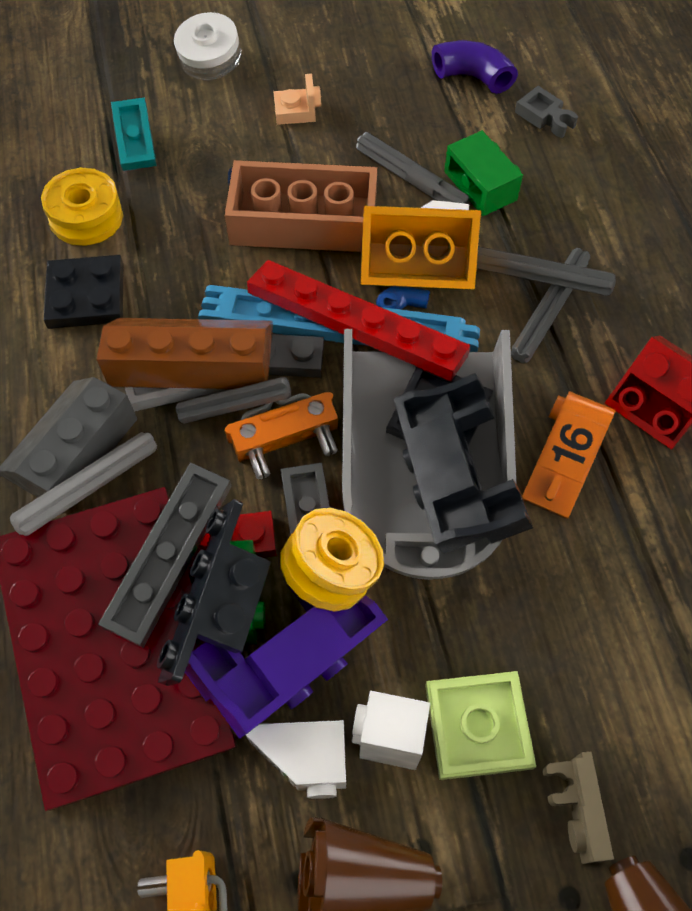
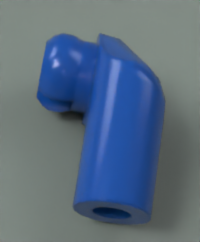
[376,286,430,310]

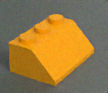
[361,206,481,289]

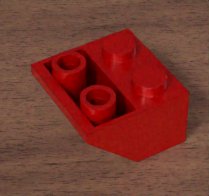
[605,335,692,450]

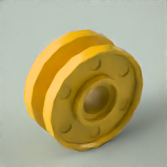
[41,168,124,246]
[280,508,384,611]

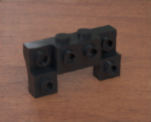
[394,373,533,554]

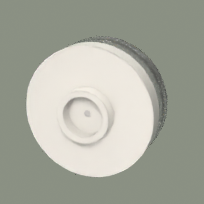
[174,12,242,80]

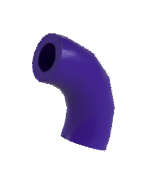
[432,40,518,94]

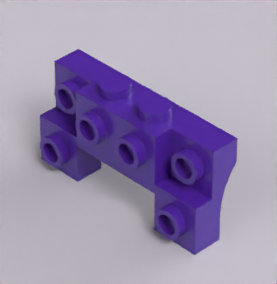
[185,584,388,739]

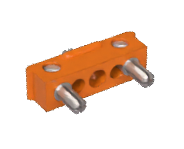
[225,391,338,479]

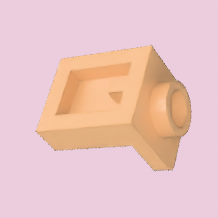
[273,73,321,125]

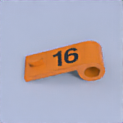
[522,391,616,519]

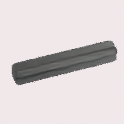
[176,377,291,424]

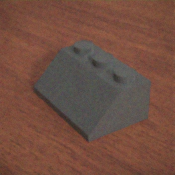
[0,377,137,498]

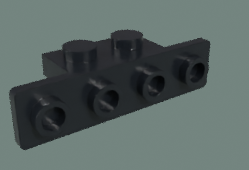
[157,499,271,686]

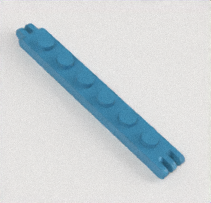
[198,285,480,352]

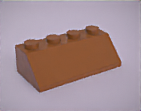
[96,318,273,389]

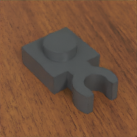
[515,86,578,138]

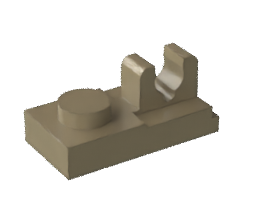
[543,752,614,864]

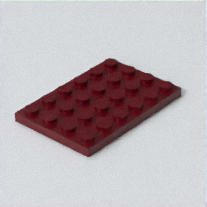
[0,487,237,811]

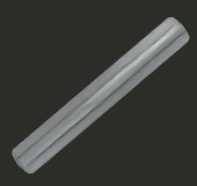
[10,432,157,536]

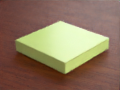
[425,671,536,780]

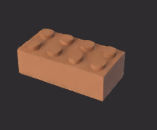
[224,160,378,252]

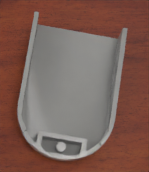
[342,329,516,580]

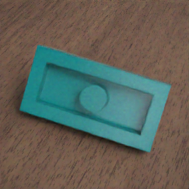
[111,97,157,171]

